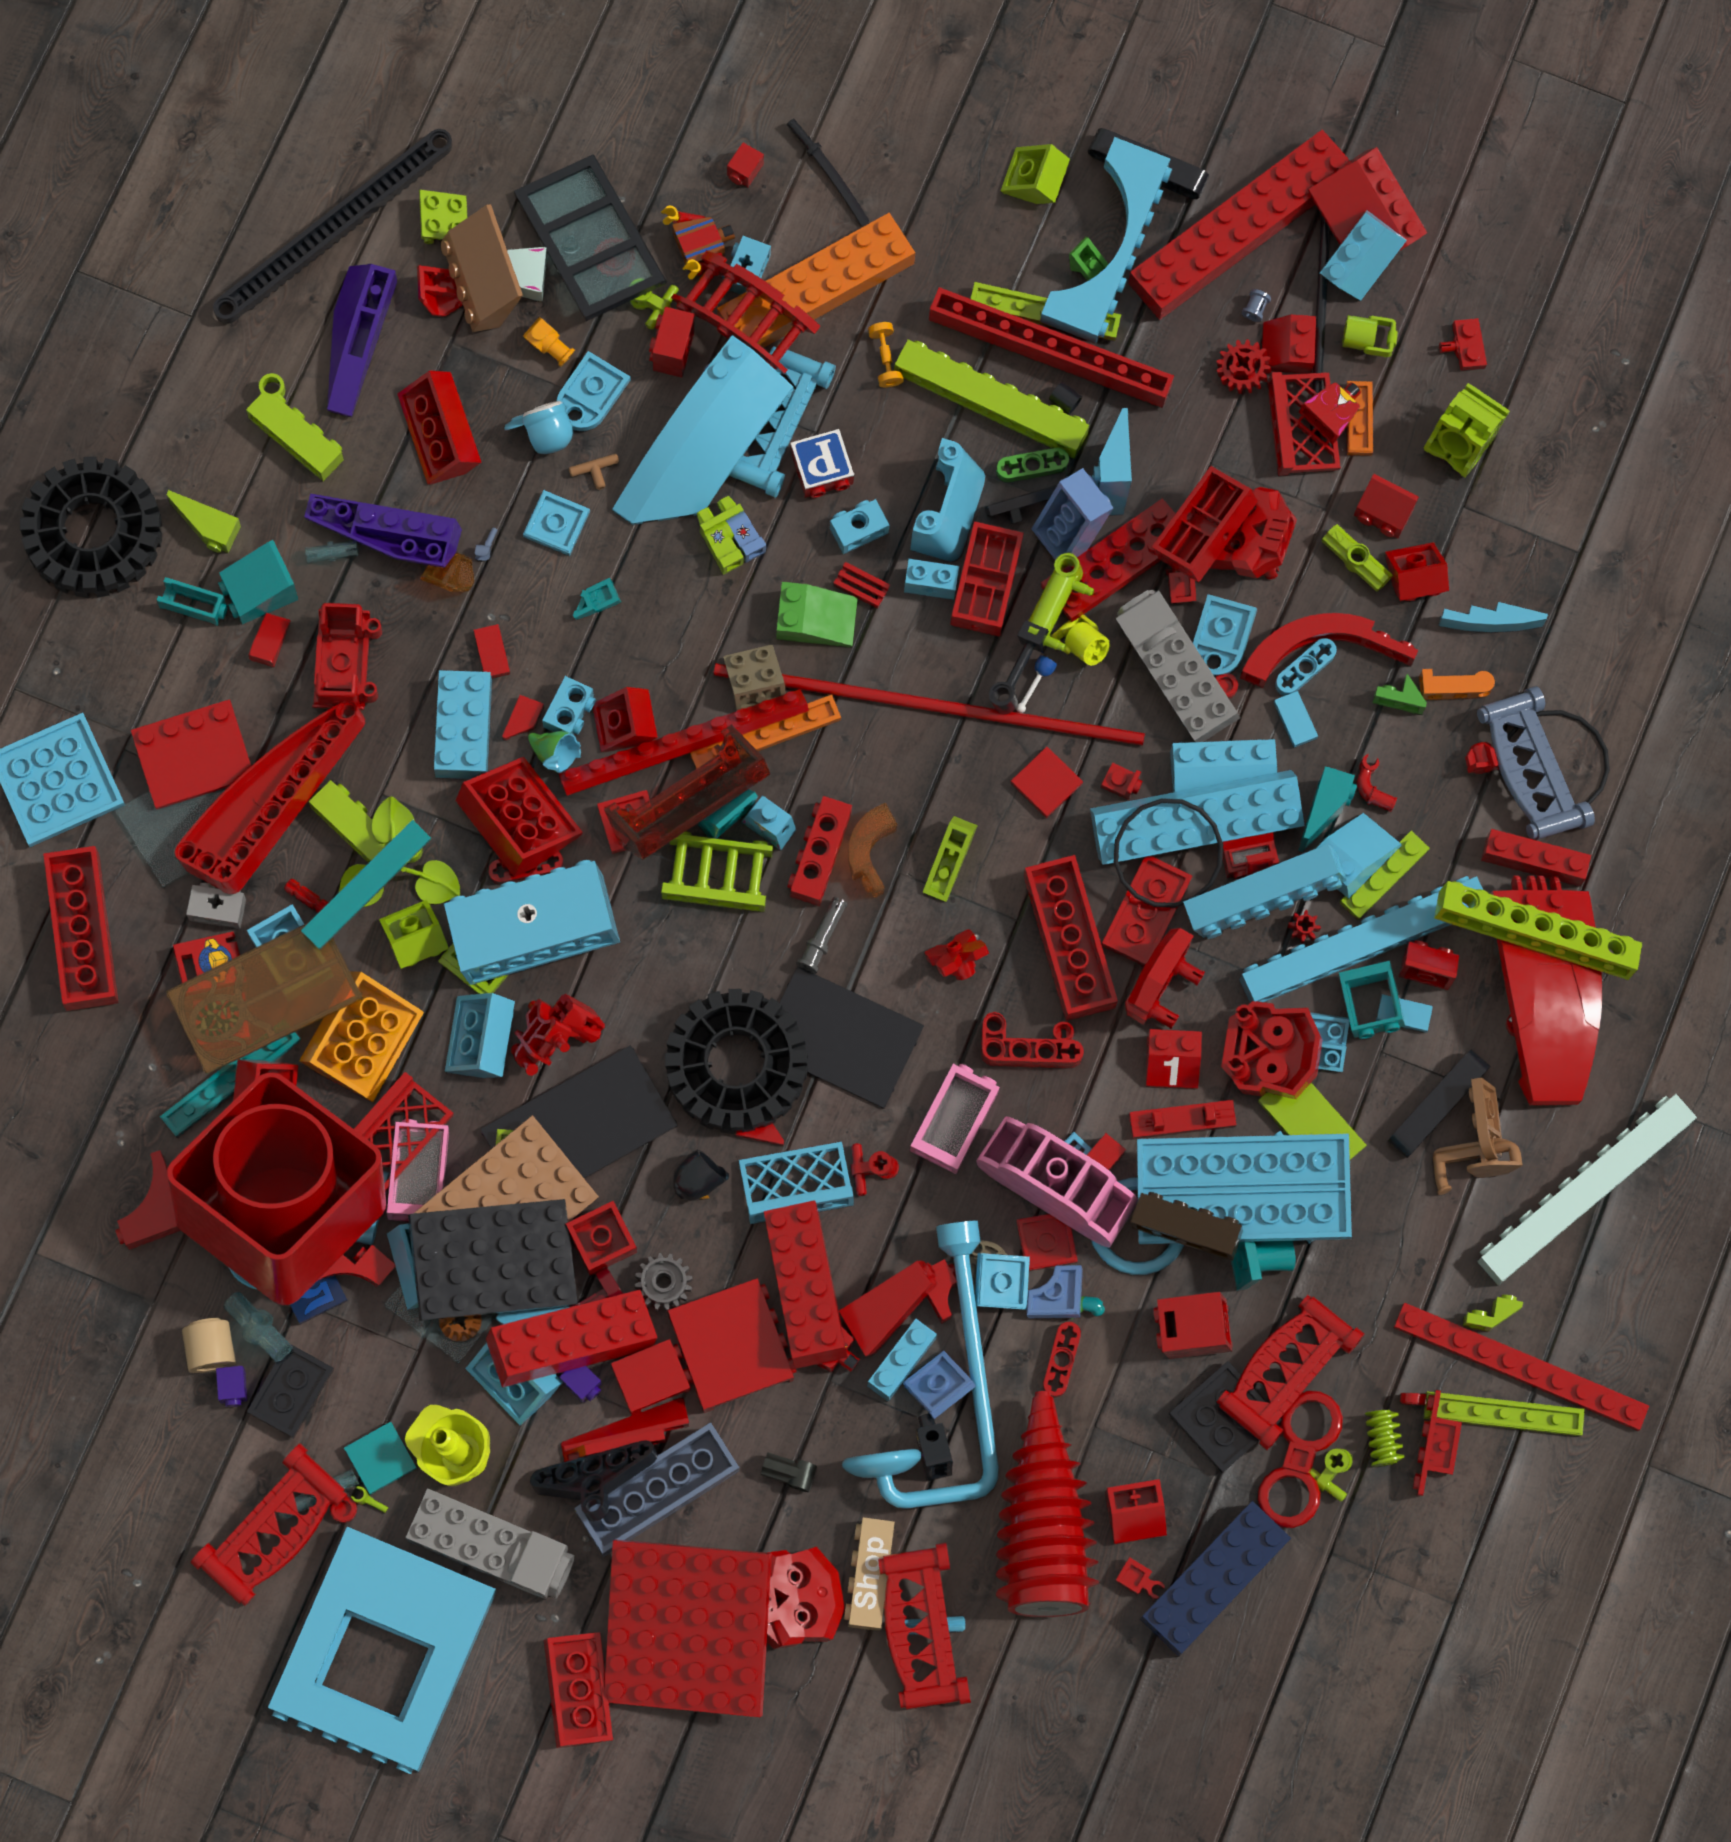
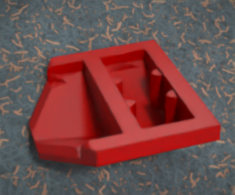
[417,265,463,317]

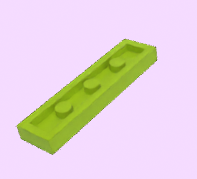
[1340,831,1430,920]

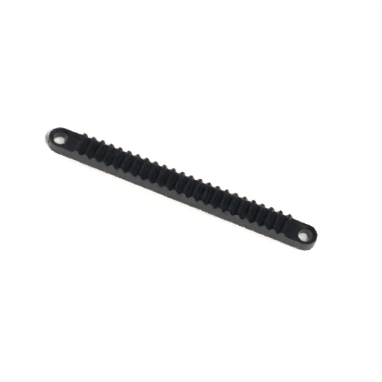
[213,129,452,324]

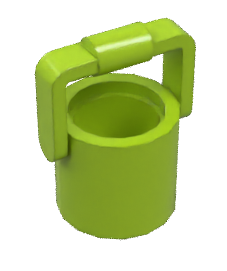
[1342,315,1398,357]

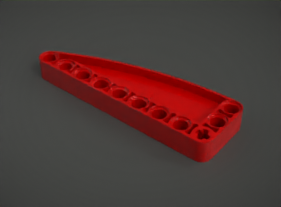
[175,701,365,894]

